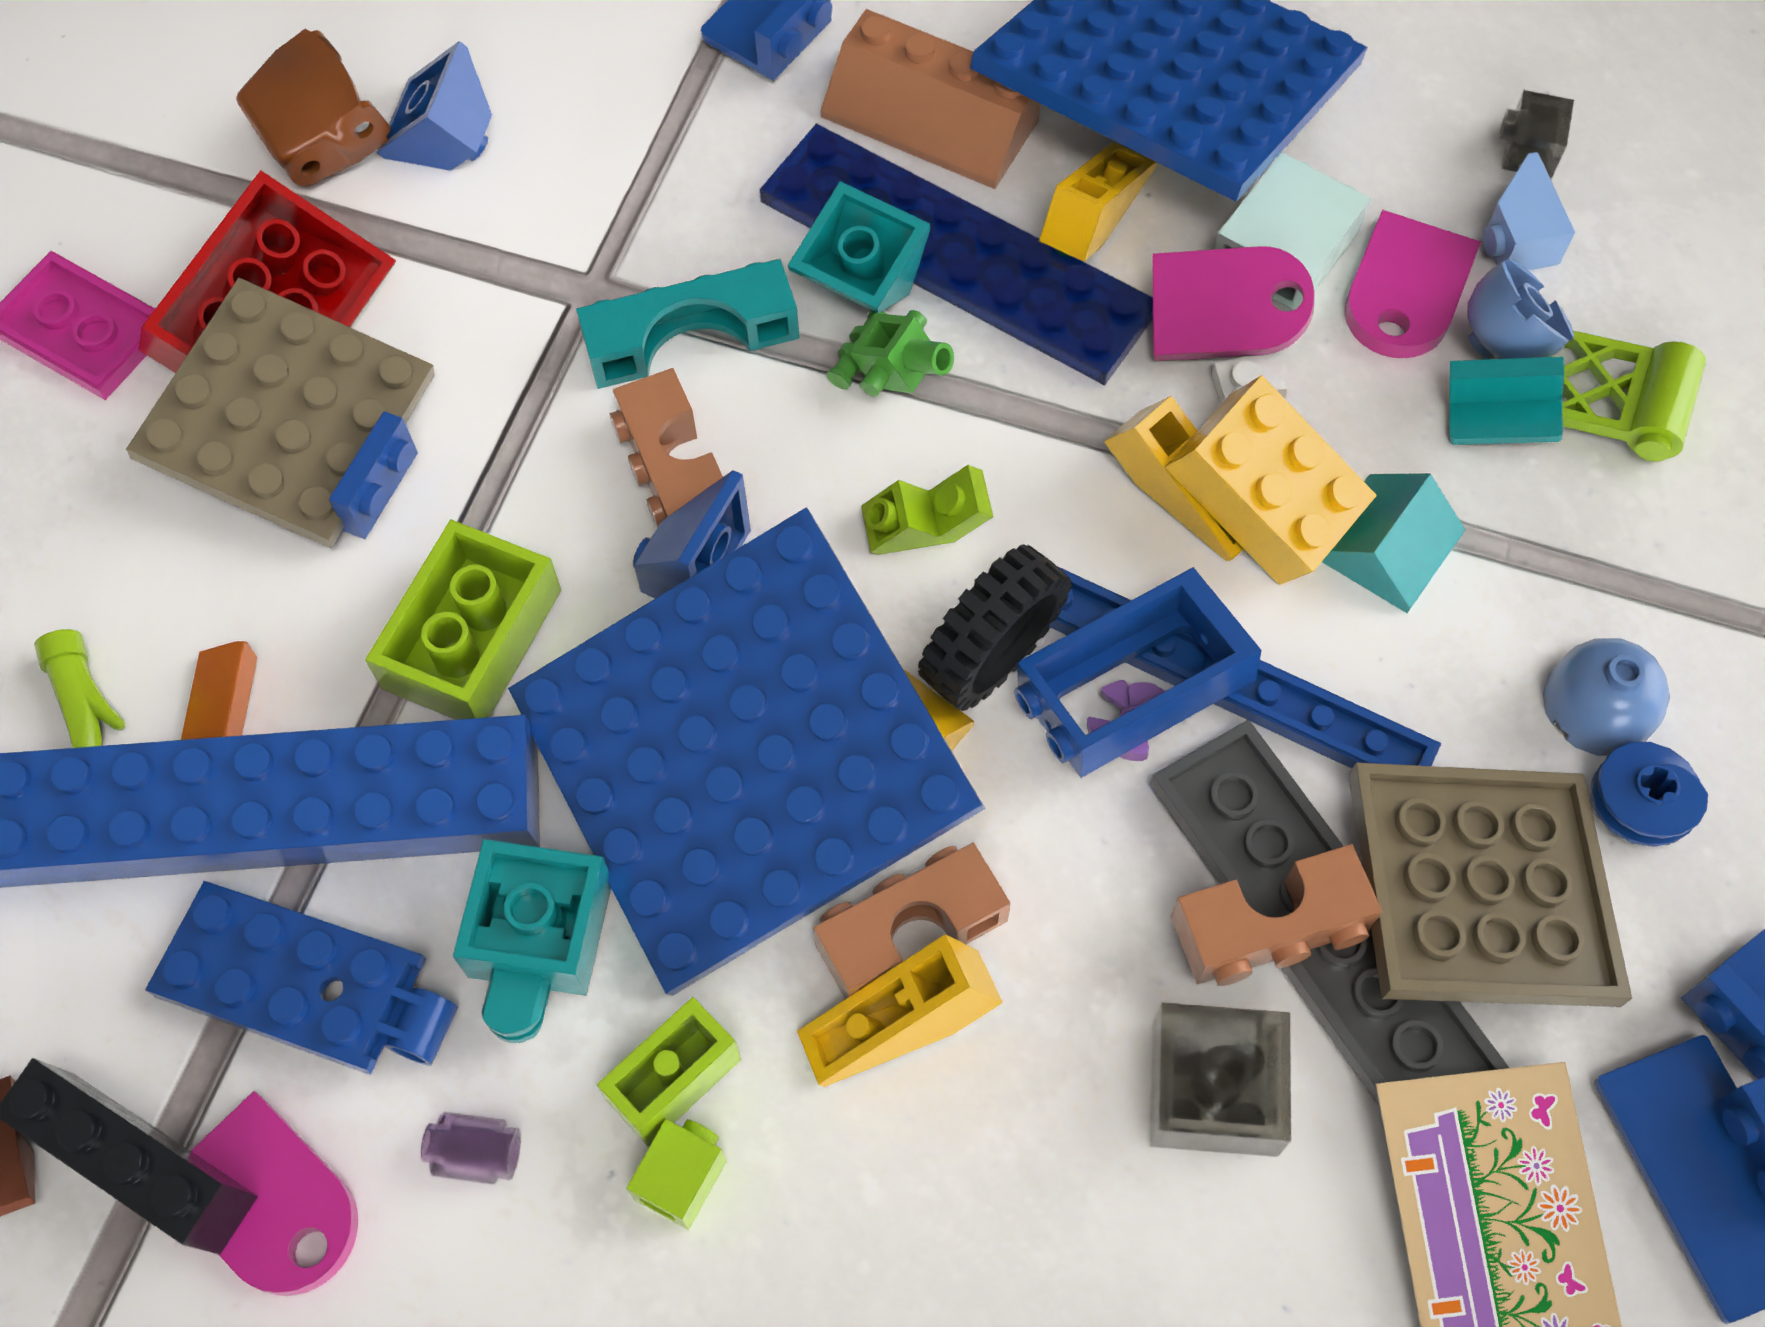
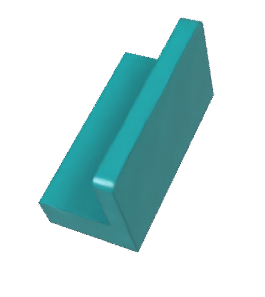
[1450,356,1564,445]

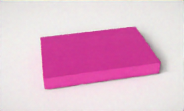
[0,251,155,400]

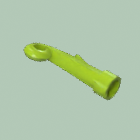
[34,629,125,748]

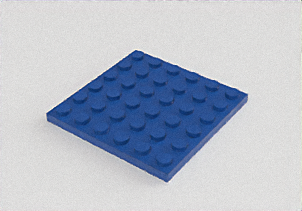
[970,0,1368,202]
[508,507,986,996]

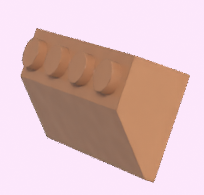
[821,9,1041,189]

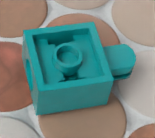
[453,839,611,1043]

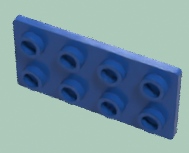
[1594,1035,1765,1324]

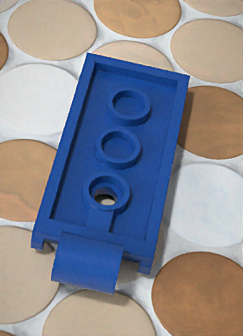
[145,881,458,1075]

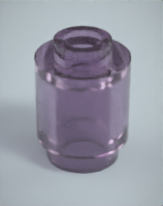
[421,1112,521,1185]

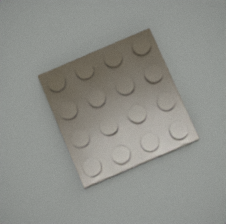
[126,278,435,549]
[1348,763,1632,1007]

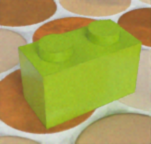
[596,997,742,1147]

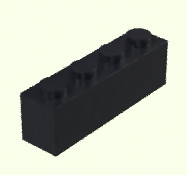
[0,1057,258,1255]

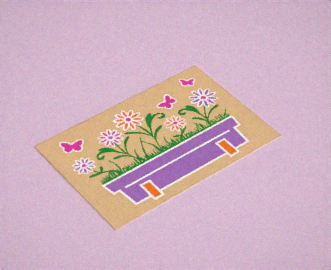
[1376,1062,1622,1327]

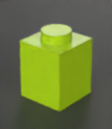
[626,1119,727,1230]

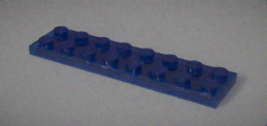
[759,123,1153,386]

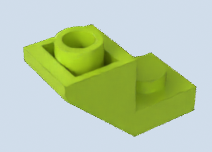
[861,465,994,555]

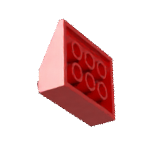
[138,170,396,373]

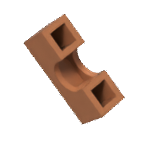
[609,368,723,528]
[813,842,1011,999]
[1170,844,1382,986]

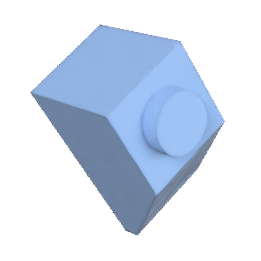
[1483,152,1575,270]

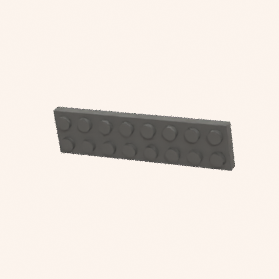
[1150,719,1509,1107]

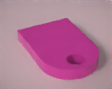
[1345,209,1481,358]
[1153,246,1315,361]
[191,1091,358,1296]

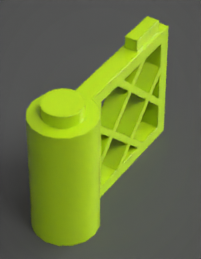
[1562,330,1706,462]

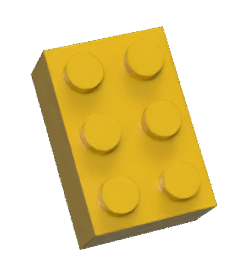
[1165,375,1377,585]

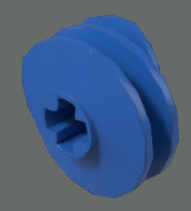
[1591,742,1708,847]

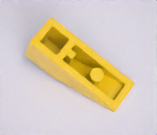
[1039,142,1157,262]
[1104,396,1244,561]
[797,934,1003,1087]

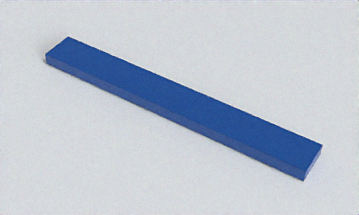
[1048,566,1442,769]

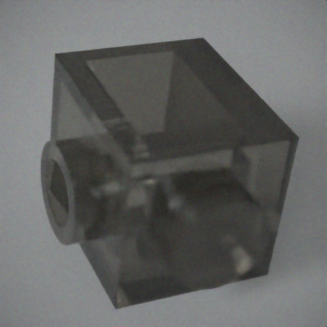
[1499,90,1574,179]

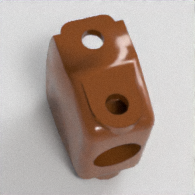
[236,28,390,186]

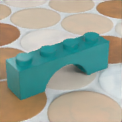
[576,258,800,389]

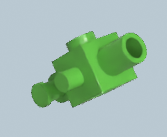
[827,310,954,396]

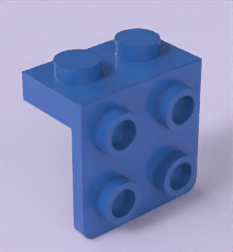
[701,0,833,81]
[328,411,418,539]
[1681,929,1765,1079]

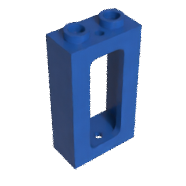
[1014,567,1262,778]

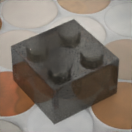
[1150,1002,1291,1157]

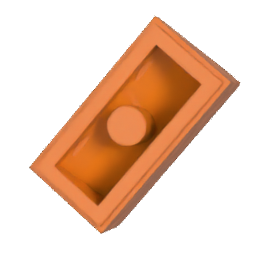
[181,641,258,740]

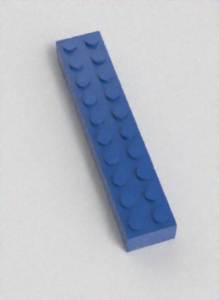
[0,715,540,888]

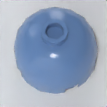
[1467,259,1574,359]
[1543,638,1670,756]

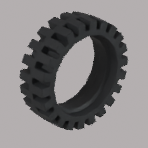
[918,544,1072,711]

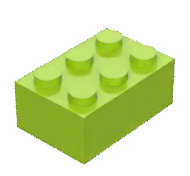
[365,519,561,720]

